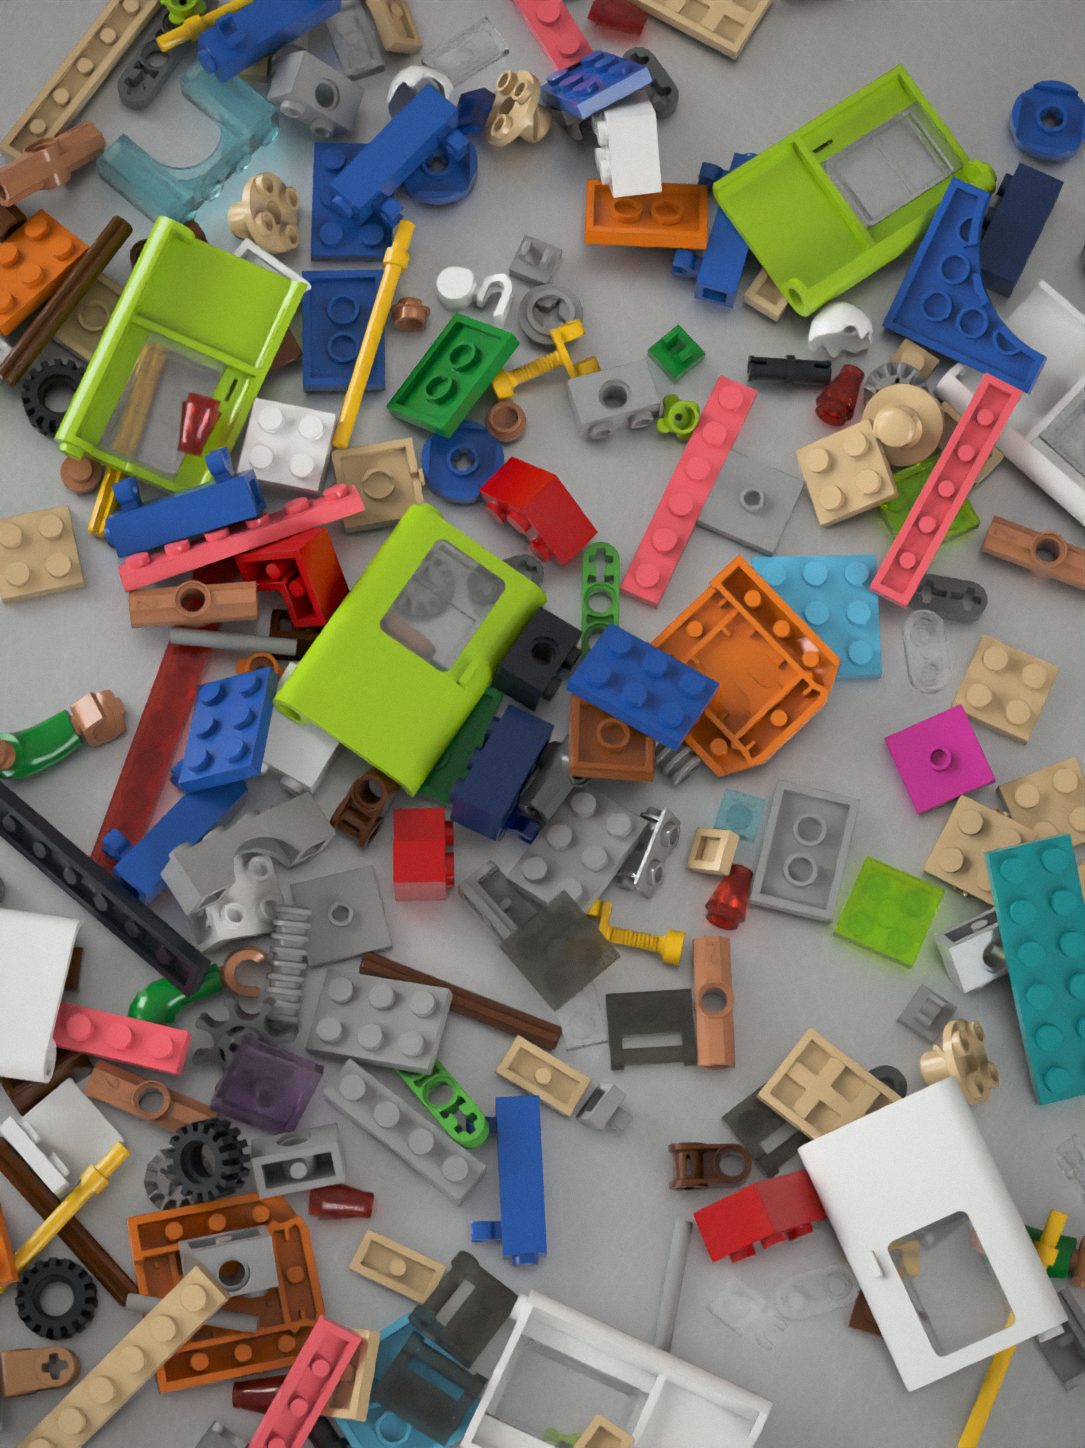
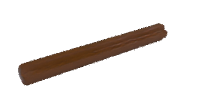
[0,216,133,387]
[359,952,562,1050]
[0,1136,139,1307]

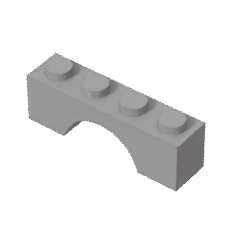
[160,791,336,916]
[322,1058,486,1207]

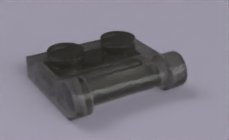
[605,989,697,1071]
[721,1081,812,1179]
[408,1250,519,1369]
[370,1330,489,1448]

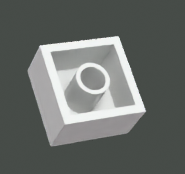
[591,90,662,198]
[237,398,337,501]

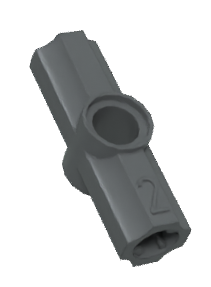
[516,733,592,825]

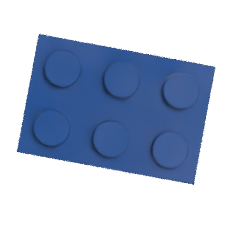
[540,50,653,119]
[311,142,394,262]
[302,270,385,391]
[566,623,720,751]
[178,666,279,794]

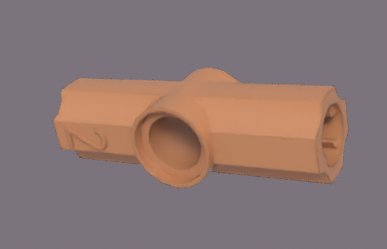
[0,121,106,207]
[981,515,1085,590]
[129,580,259,629]
[692,936,735,1070]
[84,1059,219,1146]

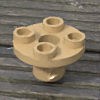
[475,70,552,147]
[227,172,300,254]
[862,383,944,466]
[920,1019,999,1105]

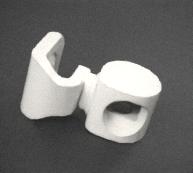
[437,266,513,328]

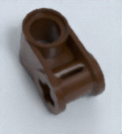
[329,767,400,850]
[668,1142,752,1191]

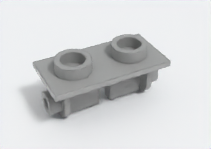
[616,807,681,899]

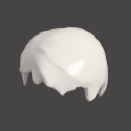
[387,65,454,119]
[808,301,873,358]

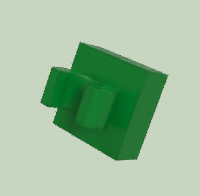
[647,324,706,384]

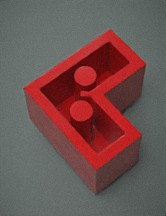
[478,456,598,567]
[234,527,350,627]
[393,808,455,901]
[693,1169,827,1265]

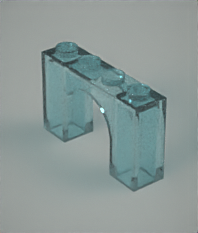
[96,59,280,224]

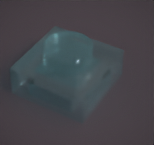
[713,788,766,843]

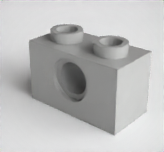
[267,50,365,138]
[567,359,661,439]
[934,907,1008,993]
[251,1123,346,1199]
[178,1224,279,1298]

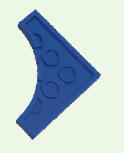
[882,177,1047,395]

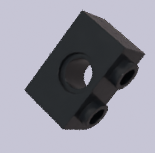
[491,606,583,712]

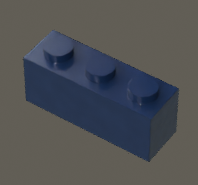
[980,163,1064,299]
[448,704,555,841]

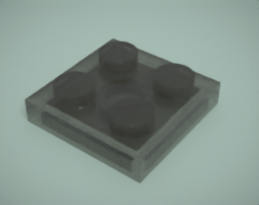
[498,889,621,1012]

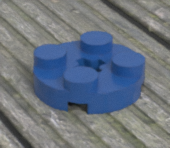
[1010,80,1085,161]
[402,129,478,205]
[422,420,504,504]

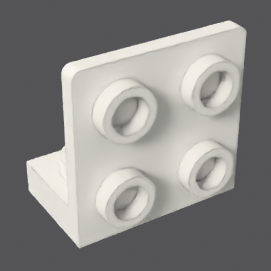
[182,852,285,955]
[0,1078,125,1200]

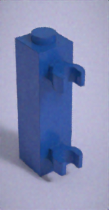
[197,0,341,84]
[329,84,469,229]
[671,152,758,308]
[104,447,267,558]
[101,759,248,907]
[466,1095,547,1267]

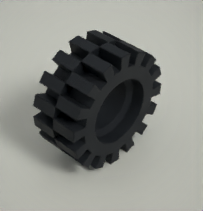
[21,358,86,439]
[166,1118,251,1202]
[15,1257,98,1340]

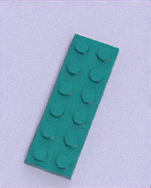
[983,833,1085,1106]

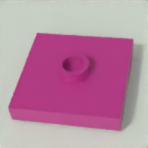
[884,704,996,816]

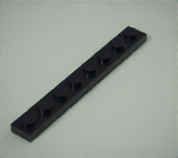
[0,781,211,998]

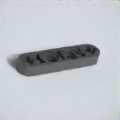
[118,0,219,110]

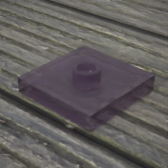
[209,1035,324,1135]

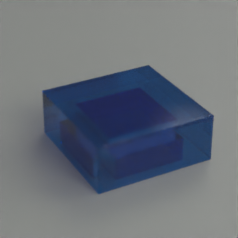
[456,87,496,135]

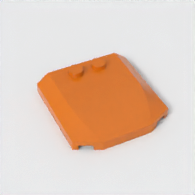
[647,554,842,777]
[126,1192,325,1395]

